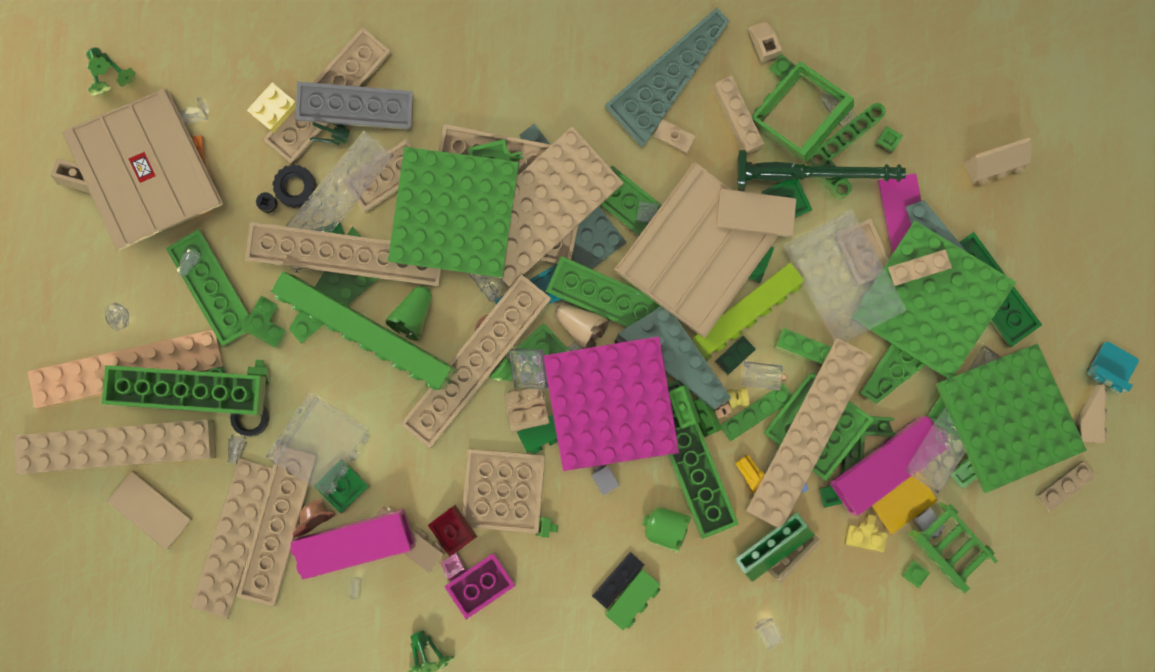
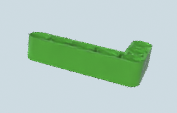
[807,103,886,200]

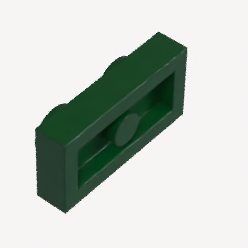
[714,335,756,375]

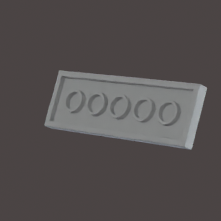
[295,81,413,130]

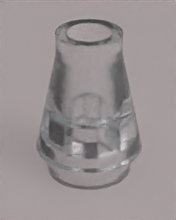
[176,247,202,277]
[227,434,247,464]

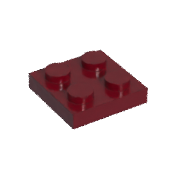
[428,505,478,557]

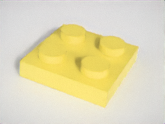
[247,83,296,133]

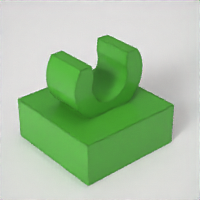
[247,360,271,382]
[536,516,558,538]

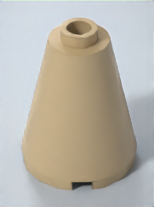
[554,302,609,349]

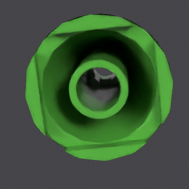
[385,285,432,341]

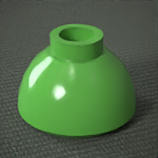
[489,356,515,382]

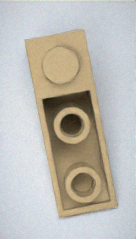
[1075,384,1107,443]

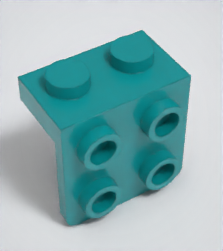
[1087,342,1139,394]

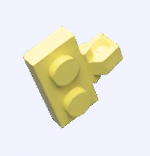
[845,514,888,552]

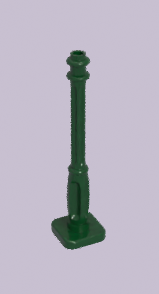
[737,150,906,192]

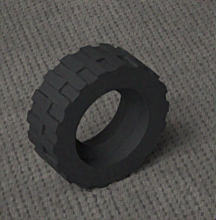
[272,164,317,208]

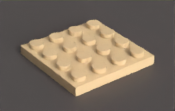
[462,449,545,533]

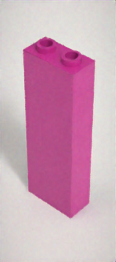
[830,416,948,516]
[290,509,416,580]

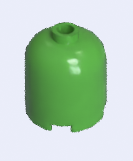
[643,507,692,553]

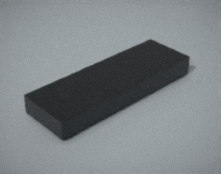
[592,552,645,609]

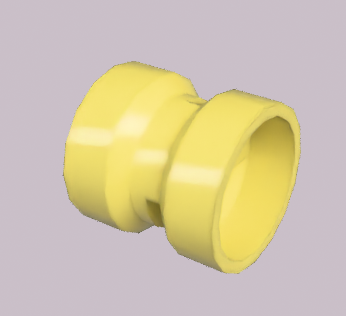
[727,387,749,408]

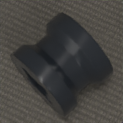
[256,192,278,214]

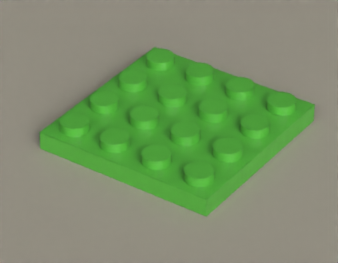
[764,372,874,481]

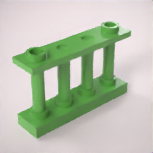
[908,502,998,594]

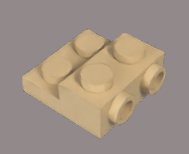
[504,385,549,432]

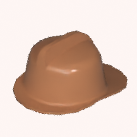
[292,499,335,537]

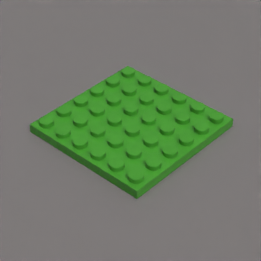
[388,147,519,278]
[851,221,1016,379]
[936,343,1087,493]

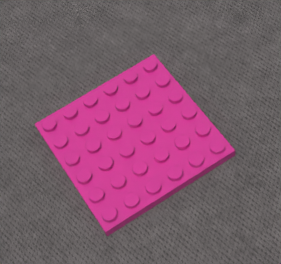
[543,336,679,471]

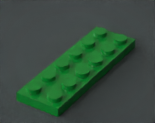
[959,232,1042,348]

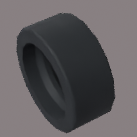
[230,406,270,437]

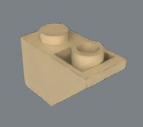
[748,21,782,63]

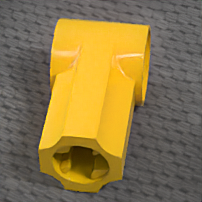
[734,454,765,494]

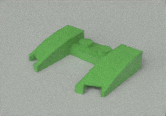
[839,416,899,475]

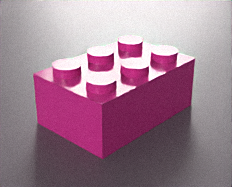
[444,552,516,620]

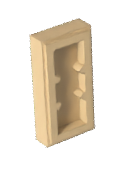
[653,119,696,154]

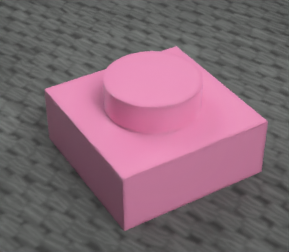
[440,553,467,581]

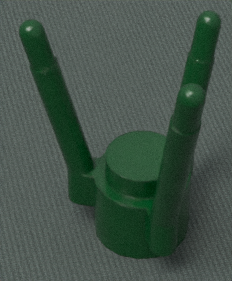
[310,122,350,146]

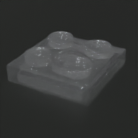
[509,349,549,389]

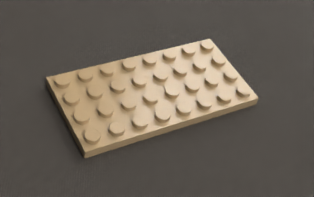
[502,126,624,287]

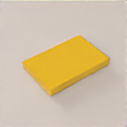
[871,471,938,535]

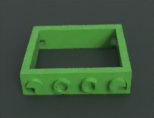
[751,61,854,163]

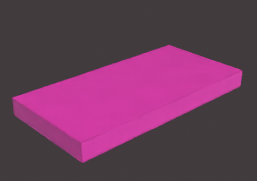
[877,173,922,254]

